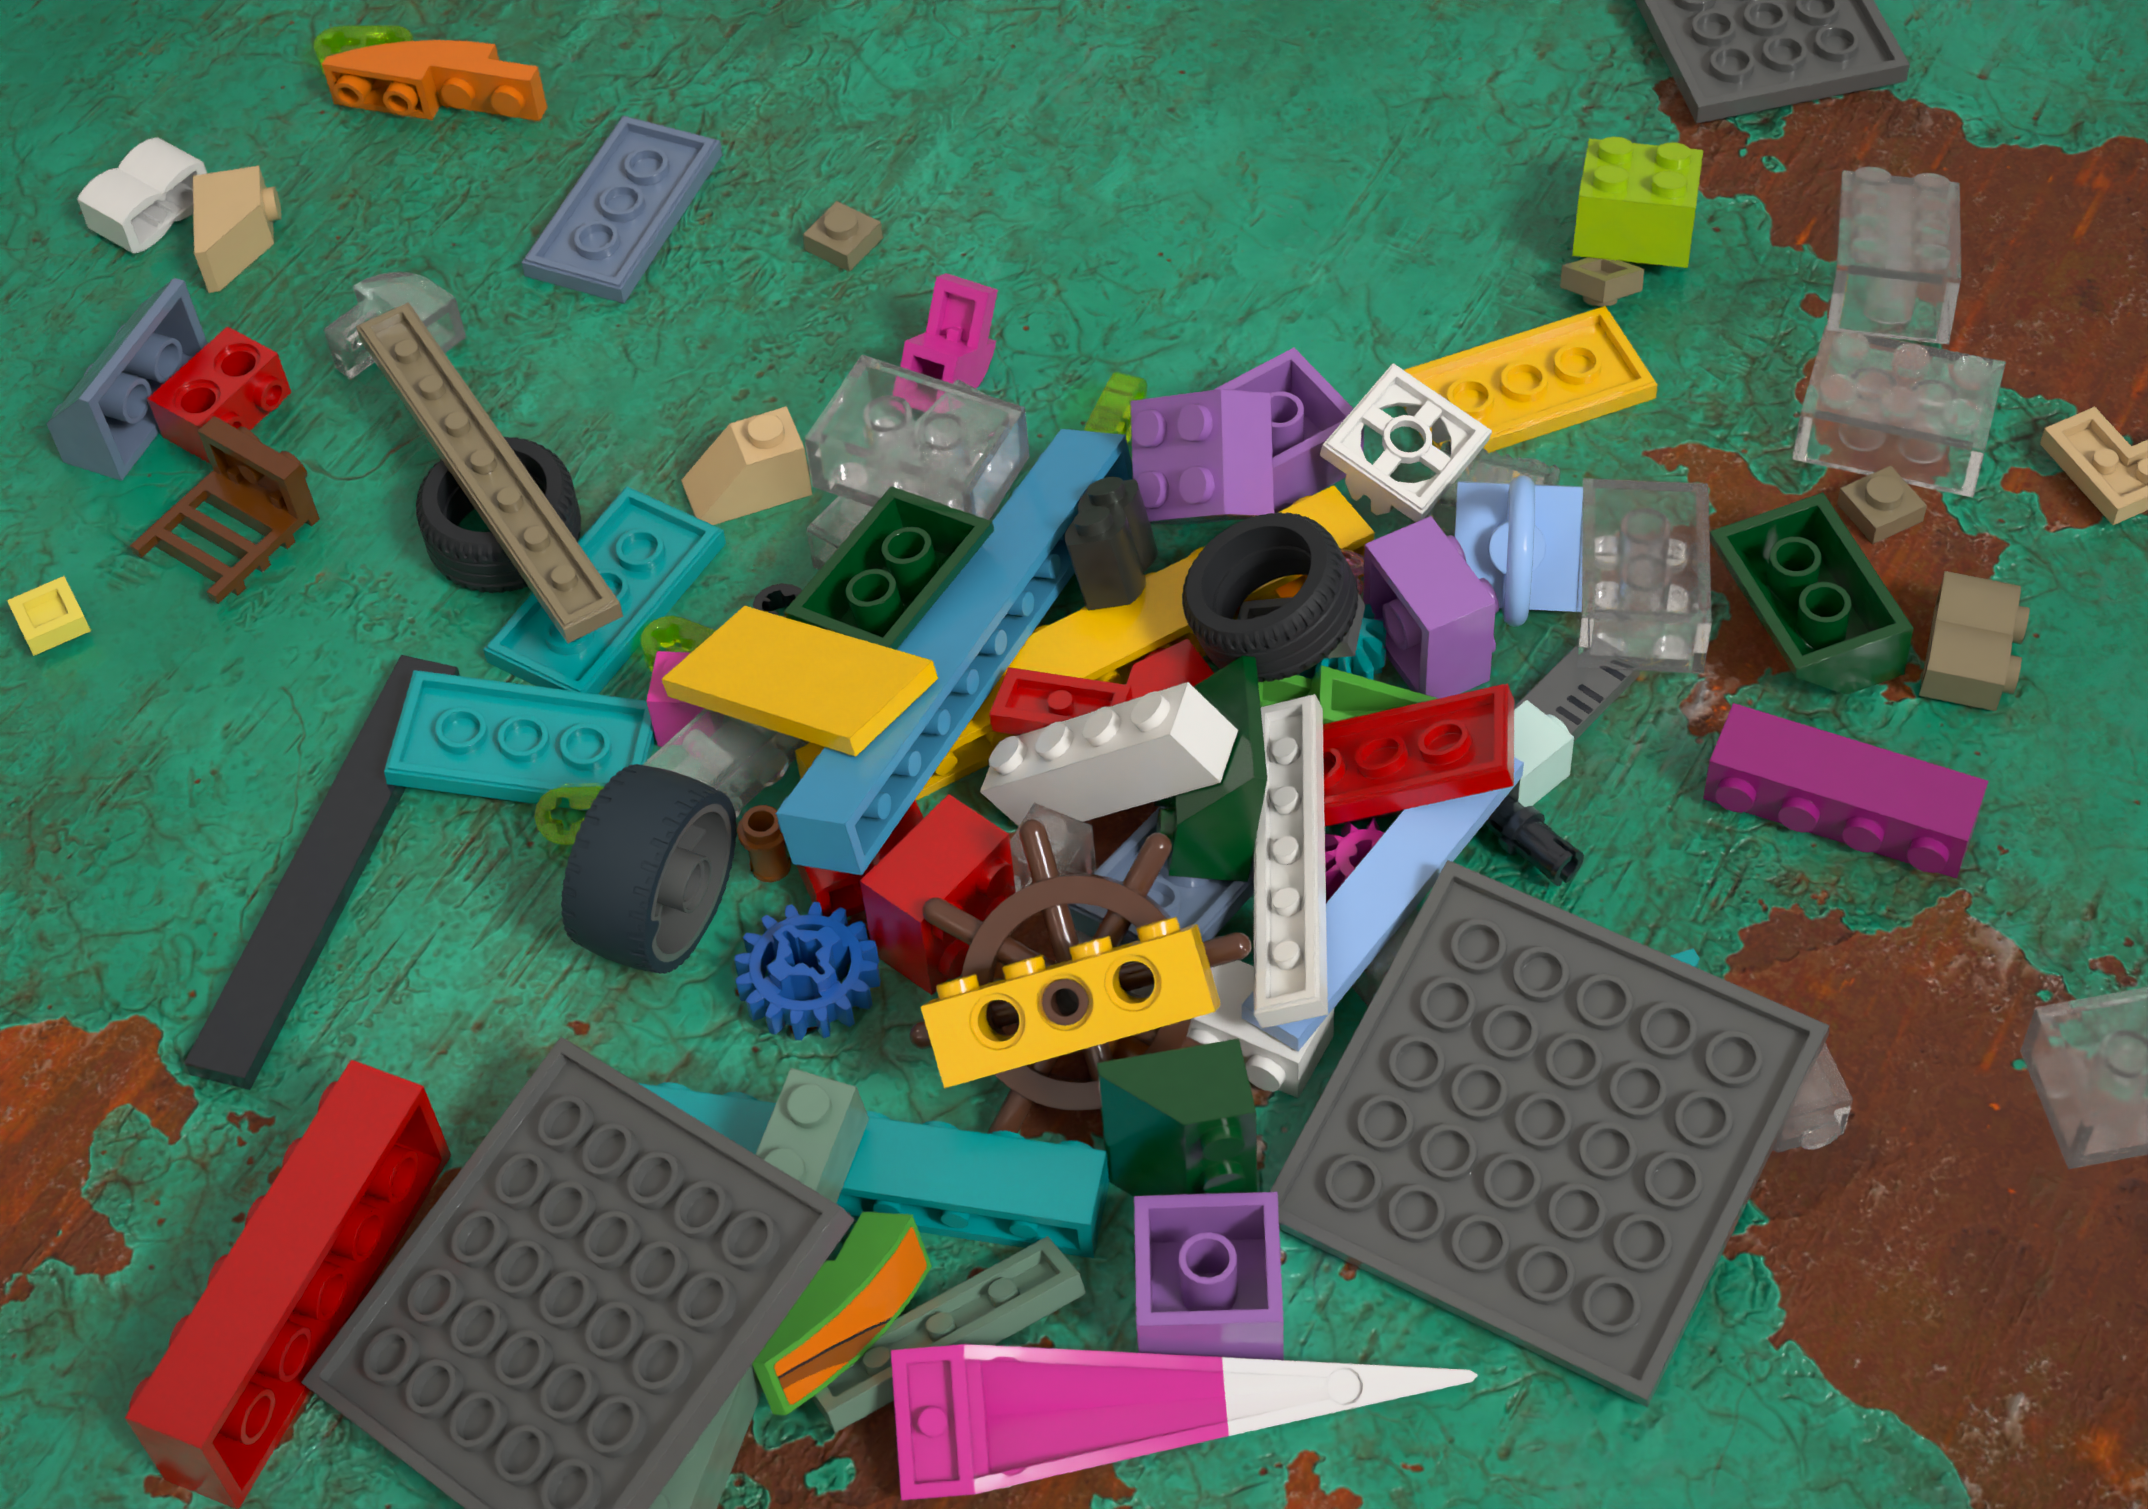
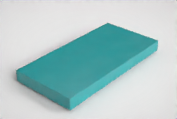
[483,486,726,694]
[384,670,656,811]

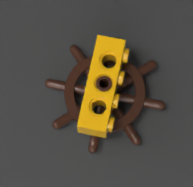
[909,819,1251,1134]

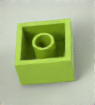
[1572,137,1703,268]

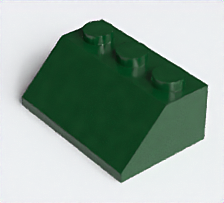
[784,486,994,650]
[1709,492,1914,695]
[1154,656,1268,882]
[1097,1038,1257,1197]

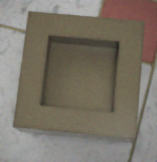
[803,201,883,272]
[1560,258,1644,306]
[1837,465,1927,544]

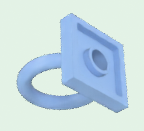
[1455,475,1583,627]

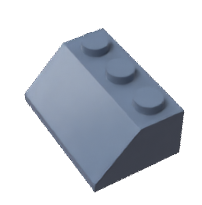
[46,278,208,481]

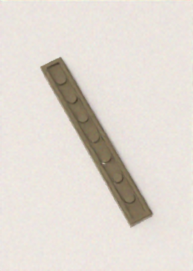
[356,302,623,644]

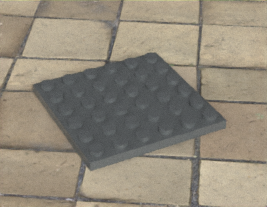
[1270,860,1830,1407]
[301,1037,855,1509]

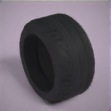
[416,437,581,593]
[1182,512,1358,682]

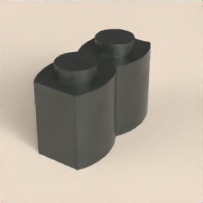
[1065,477,1158,610]

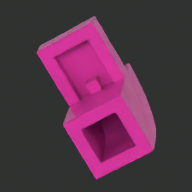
[895,273,998,413]

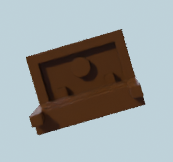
[130,416,320,604]

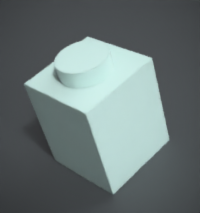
[1508,700,1574,807]

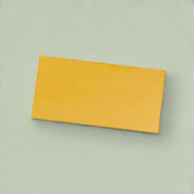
[1404,306,1657,457]
[661,606,938,757]

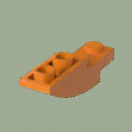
[322,40,547,121]

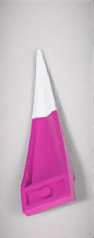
[891,1344,1478,1500]

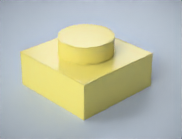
[7,576,91,656]

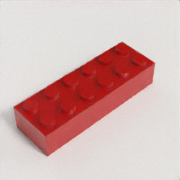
[125,1060,452,1509]

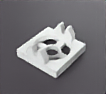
[1320,363,1492,522]

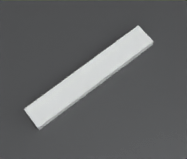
[1254,694,1328,1029]

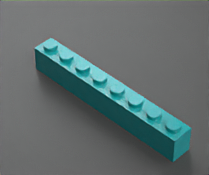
[638,1082,1109,1258]

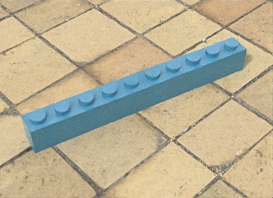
[776,429,1133,875]

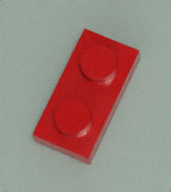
[989,667,1133,735]

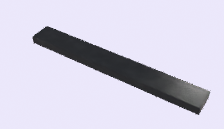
[184,655,460,1090]

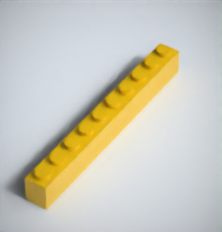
[795,485,1375,801]

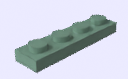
[811,1236,1086,1433]

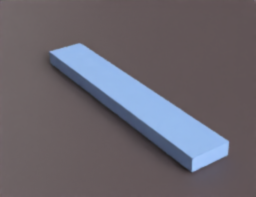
[1242,757,1524,1051]

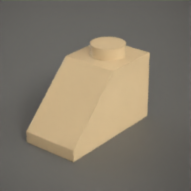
[193,166,282,293]
[681,406,813,525]

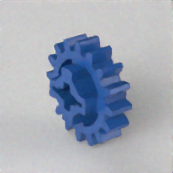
[734,902,881,1041]

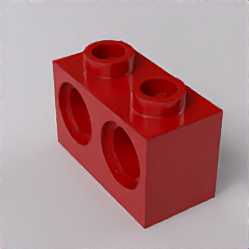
[147,326,292,464]

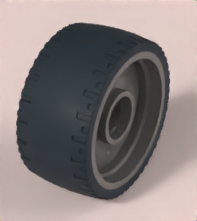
[561,764,737,974]

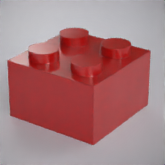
[860,794,1016,995]

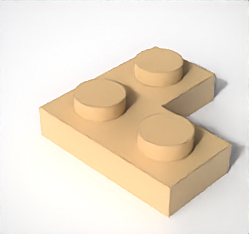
[2040,407,2148,525]

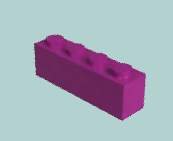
[1703,703,1989,879]

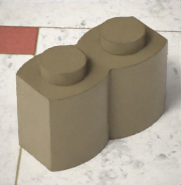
[1919,571,2030,711]

